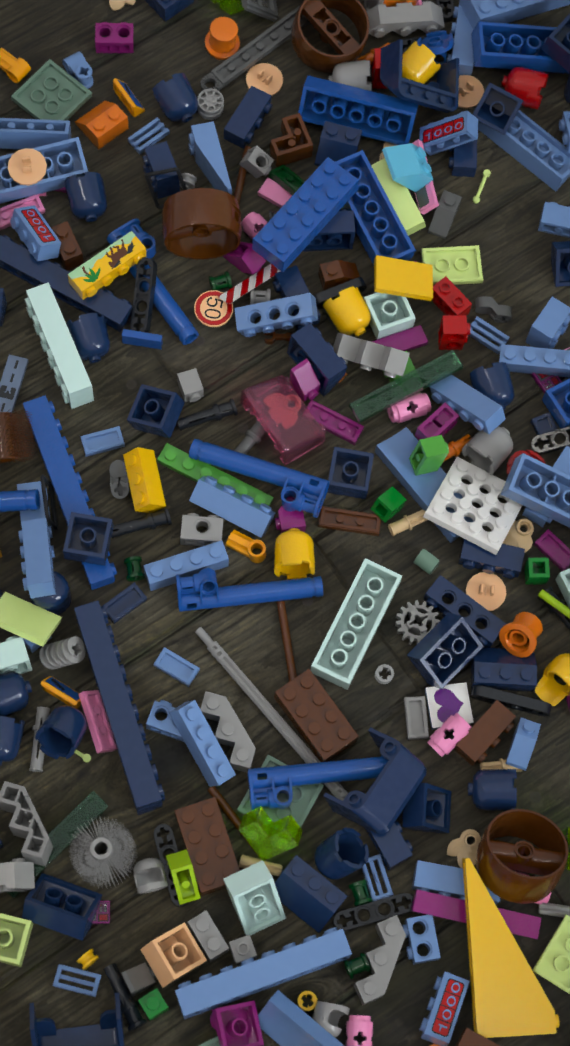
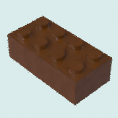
[274,669,359,762]
[174,797,240,896]

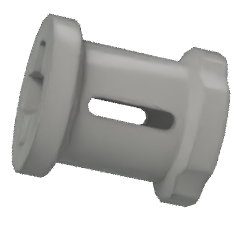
[250,289,270,305]

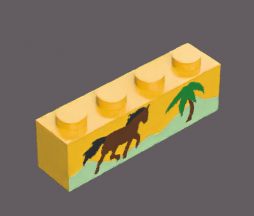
[68,231,146,300]

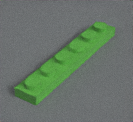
[157,443,274,506]

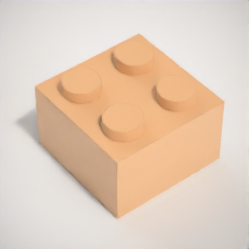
[140,922,207,988]

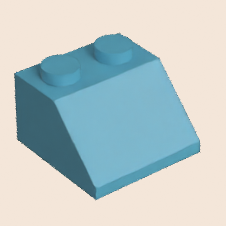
[382,143,433,192]

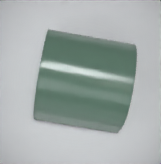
[413,549,439,575]

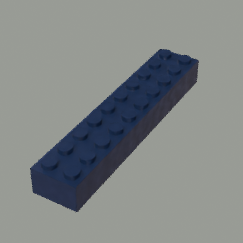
[74,601,165,815]

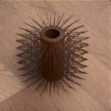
[0,409,36,465]

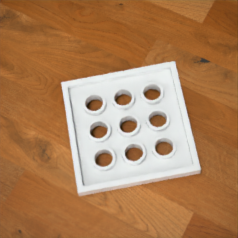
[423,457,523,555]

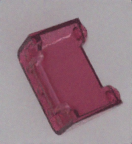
[241,375,327,466]

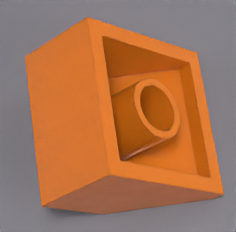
[75,101,129,149]

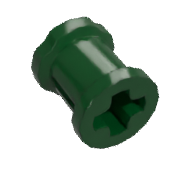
[209,271,232,290]
[124,556,145,582]
[348,880,373,907]
[343,952,371,979]

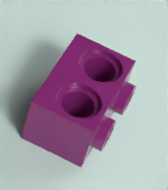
[95,22,134,53]
[415,402,459,440]

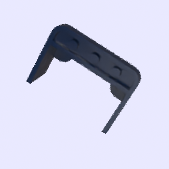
[380,39,459,113]
[323,727,427,834]
[29,993,125,1046]

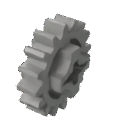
[395,600,440,645]

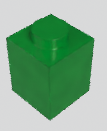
[371,486,407,523]
[524,558,550,585]
[138,988,169,1021]

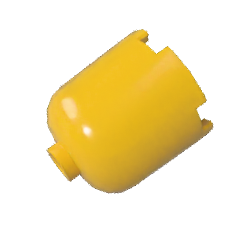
[402,41,441,84]
[323,286,371,337]
[274,528,315,580]

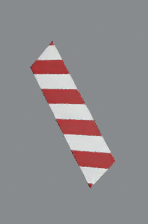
[218,264,280,304]

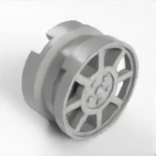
[197,88,224,120]

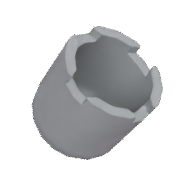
[329,60,372,91]
[462,426,513,475]

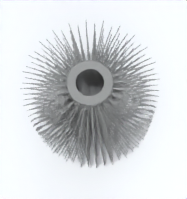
[69,816,137,888]

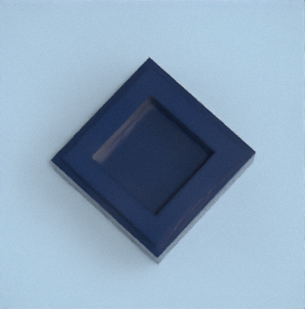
[530,412,558,435]

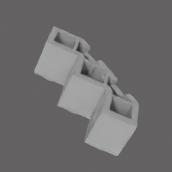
[366,1,445,38]
[333,333,410,378]
[200,691,256,773]
[0,781,53,867]
[0,858,35,893]
[353,915,406,1006]

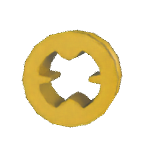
[77,949,99,970]
[297,991,317,1012]

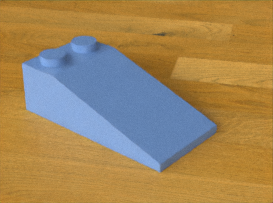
[188,121,232,195]

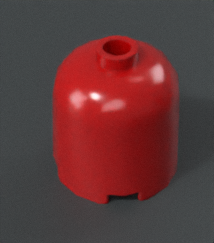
[501,67,548,110]

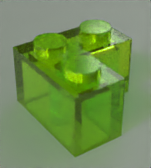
[238,807,303,861]

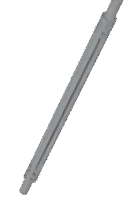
[195,627,348,801]

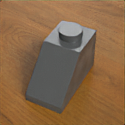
[428,190,462,239]
[121,962,157,997]

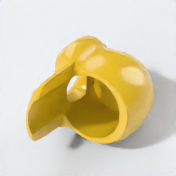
[535,653,570,706]

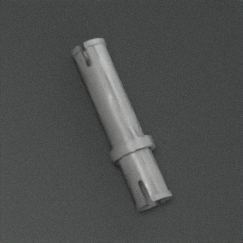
[29,707,50,772]

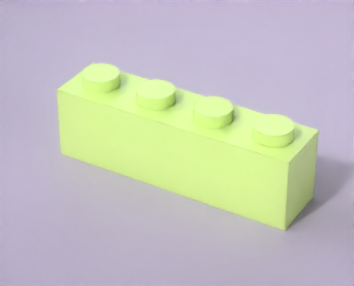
[371,158,426,236]

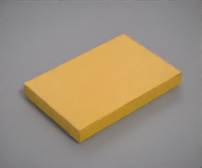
[374,255,433,301]

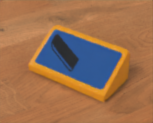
[113,78,145,117]
[41,676,81,709]

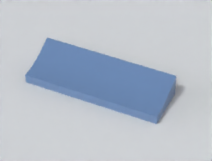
[478,110,570,191]
[375,427,473,543]
[258,990,344,1046]

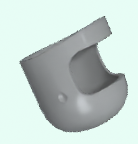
[133,858,168,894]
[312,1001,350,1038]

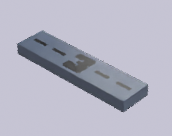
[0,354,29,413]

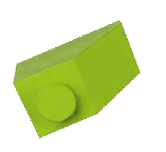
[166,849,201,905]

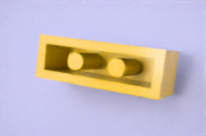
[123,447,166,513]

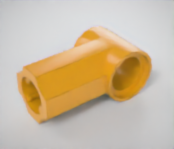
[0,48,31,83]
[226,530,266,563]

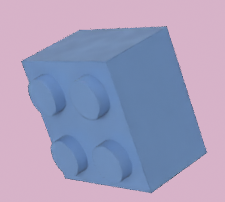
[525,296,570,349]

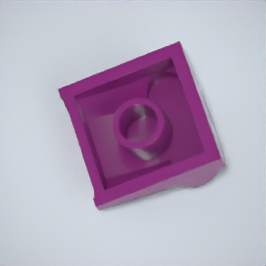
[210,1000,264,1046]

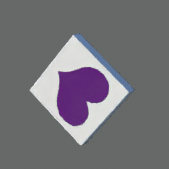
[425,682,474,730]

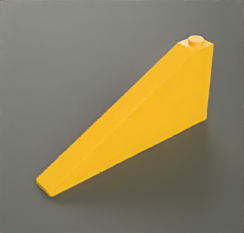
[462,858,559,1038]

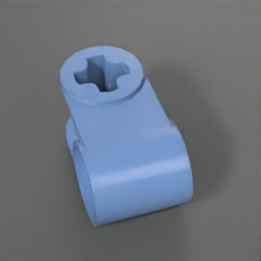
[62,51,94,89]

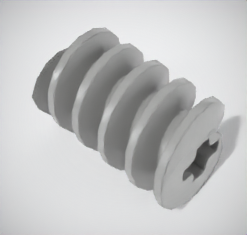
[39,636,86,670]

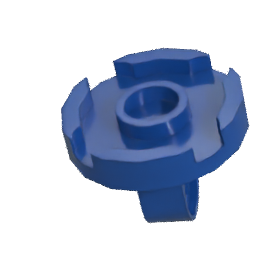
[417,31,454,65]

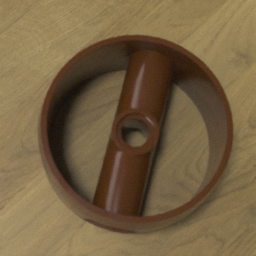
[291,0,369,73]
[162,188,242,259]
[476,809,568,904]

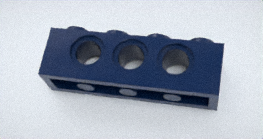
[424,575,506,648]

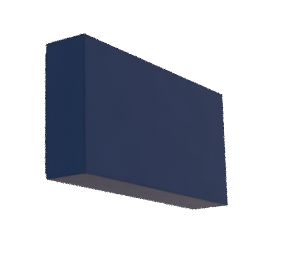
[103,582,147,624]

